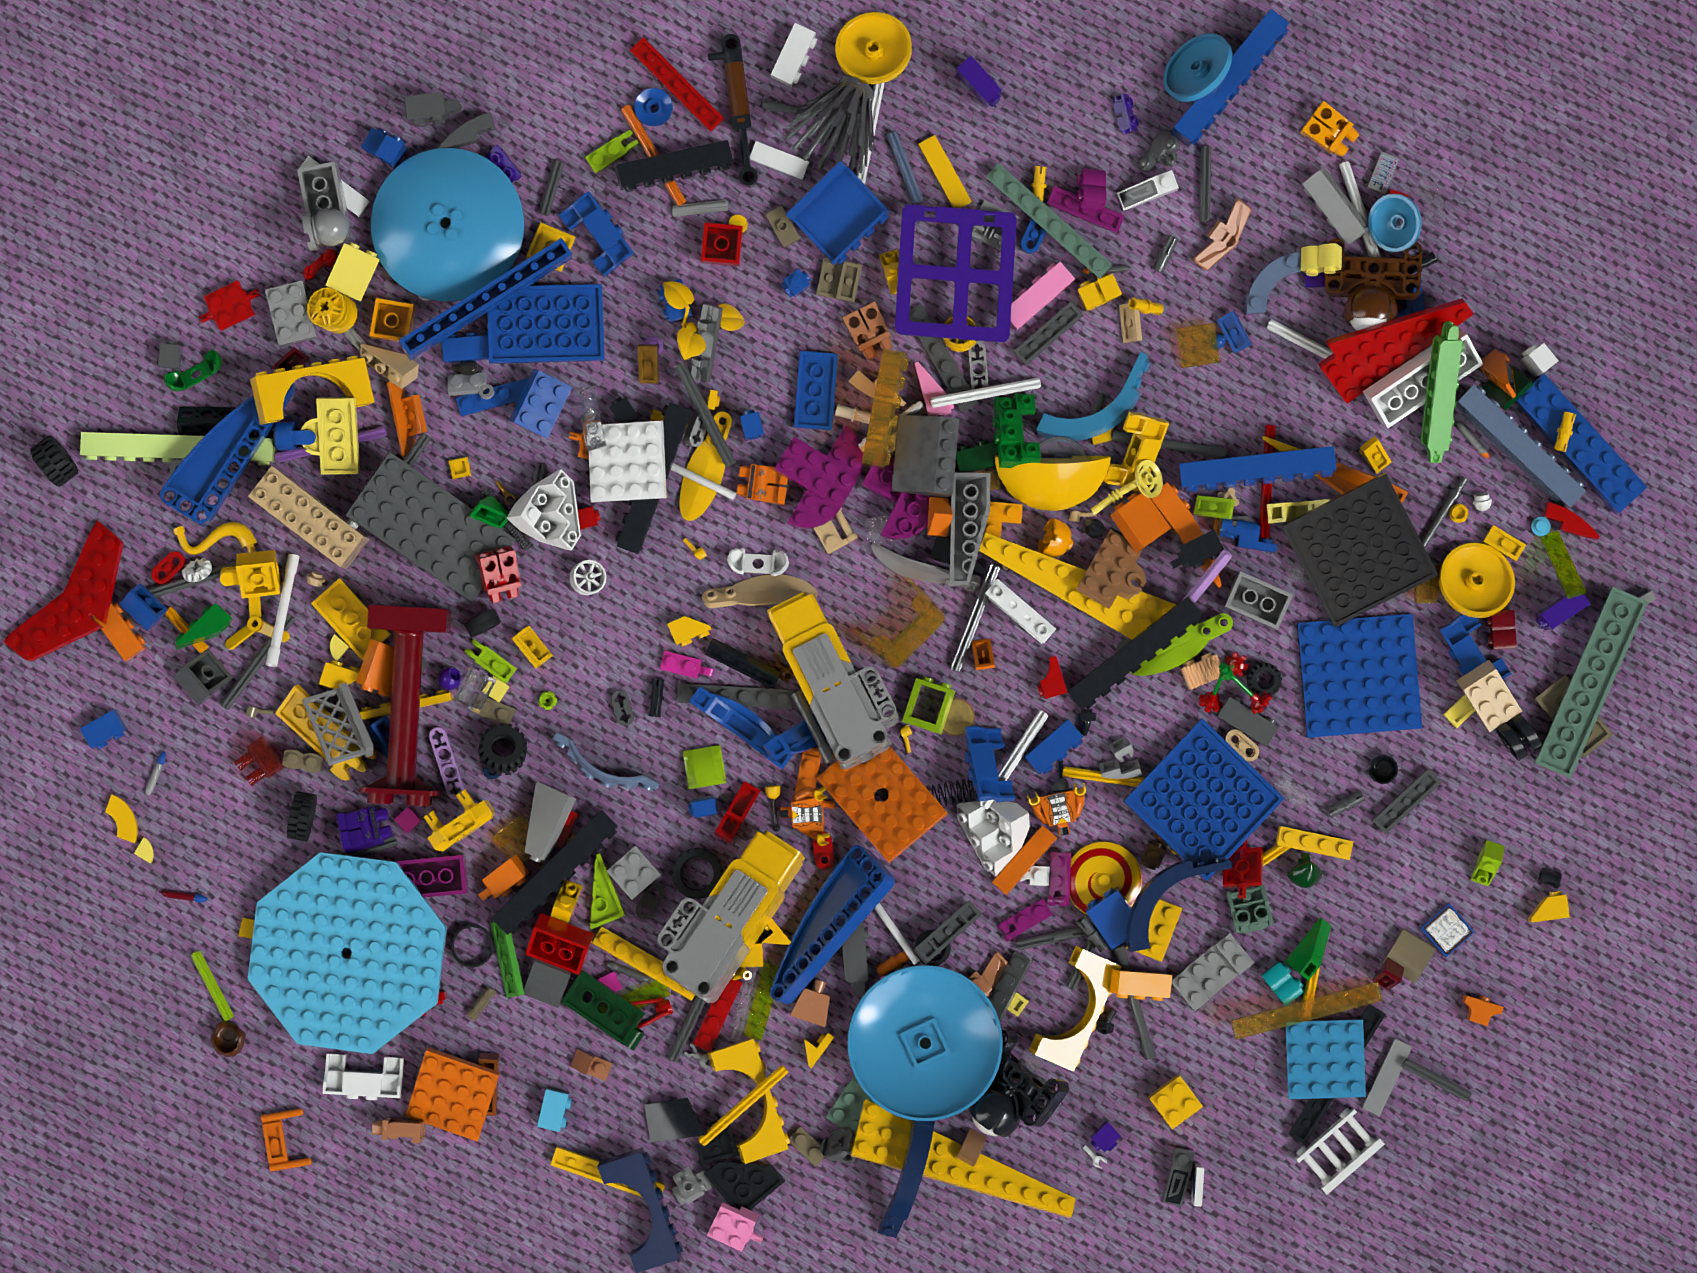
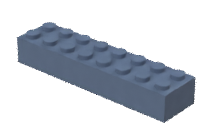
[1456,385,1586,509]

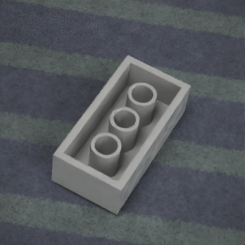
[297,161,353,246]

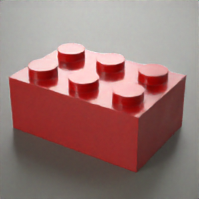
[525,913,595,975]

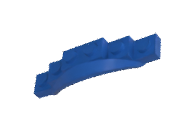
[689,686,793,769]
[763,713,826,762]

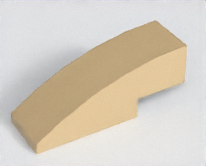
[848,370,906,407]

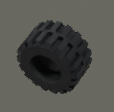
[30,435,78,487]
[478,723,527,776]

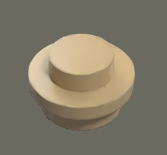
[306,571,326,587]

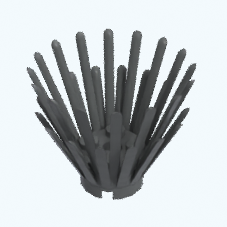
[786,76,874,174]

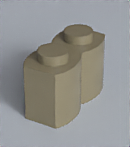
[282,749,325,773]

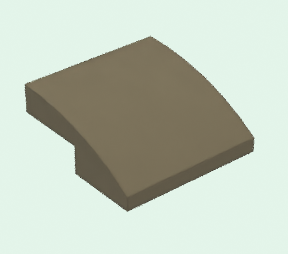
[815,257,862,303]
[1382,928,1436,983]

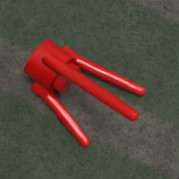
[631,997,673,1029]

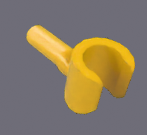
[683,538,707,560]
[900,725,912,753]

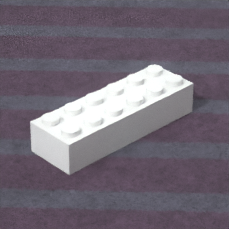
[1363,328,1483,428]

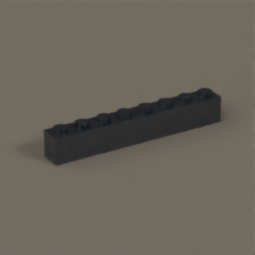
[615,402,693,554]
[1067,595,1204,709]
[491,810,618,935]

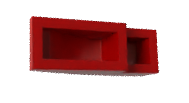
[1542,502,1600,540]
[714,781,761,844]

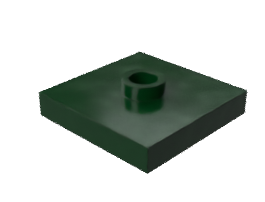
[1482,364,1533,411]

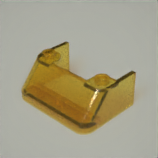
[854,577,945,668]

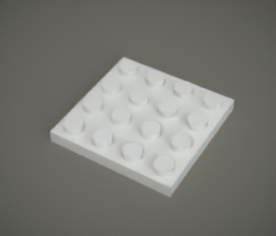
[587,421,667,502]

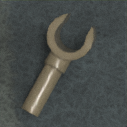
[245,706,273,718]

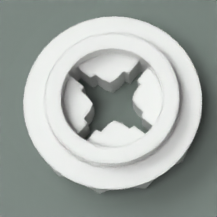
[182,558,212,582]

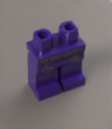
[336,806,393,854]

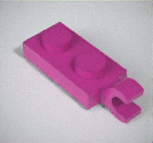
[660,651,714,679]

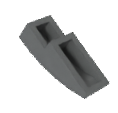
[440,112,496,148]

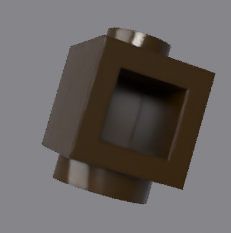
[1140,840,1166,870]

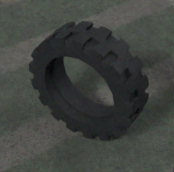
[672,848,723,899]

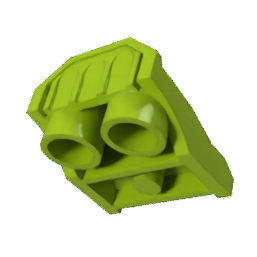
[683,745,726,789]

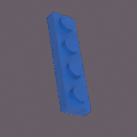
[456,378,529,417]

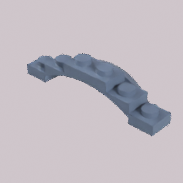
[553,732,660,792]

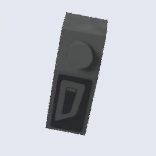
[1163,1146,1195,1206]

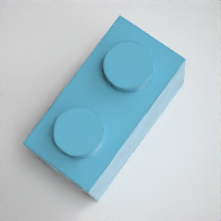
[537,1087,572,1132]

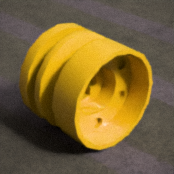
[307,288,357,334]

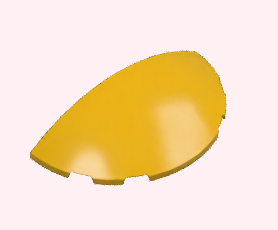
[995,455,1111,511]

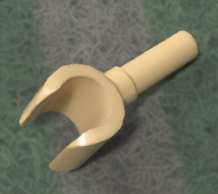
[1069,511,1096,522]

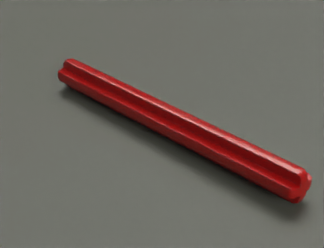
[1259,425,1276,539]

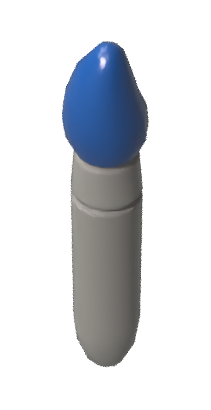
[145,751,166,796]

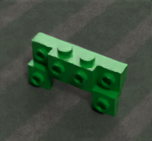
[992,394,1041,468]

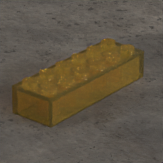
[862,349,909,469]

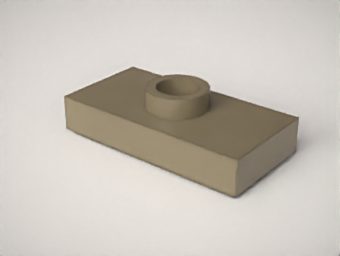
[765,205,801,248]

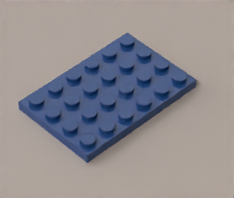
[487,284,605,364]

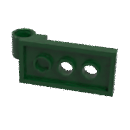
[561,970,645,1050]

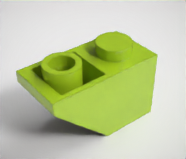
[1471,840,1505,887]

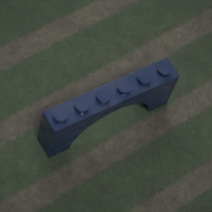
[597,1147,683,1273]

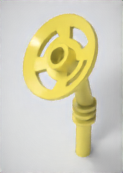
[1091,460,1163,515]

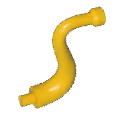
[173,521,257,555]

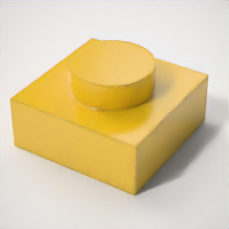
[706,390,720,411]

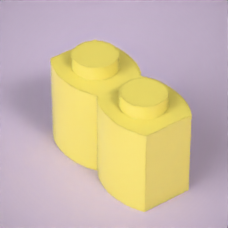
[1301,243,1342,276]

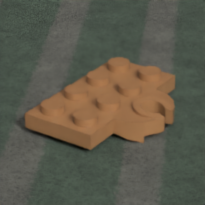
[1076,529,1146,609]

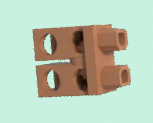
[842,301,893,360]
[372,1117,426,1143]

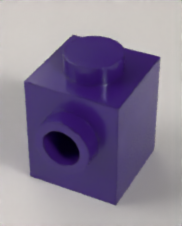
[1090,1121,1121,1152]

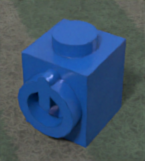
[781,269,811,298]

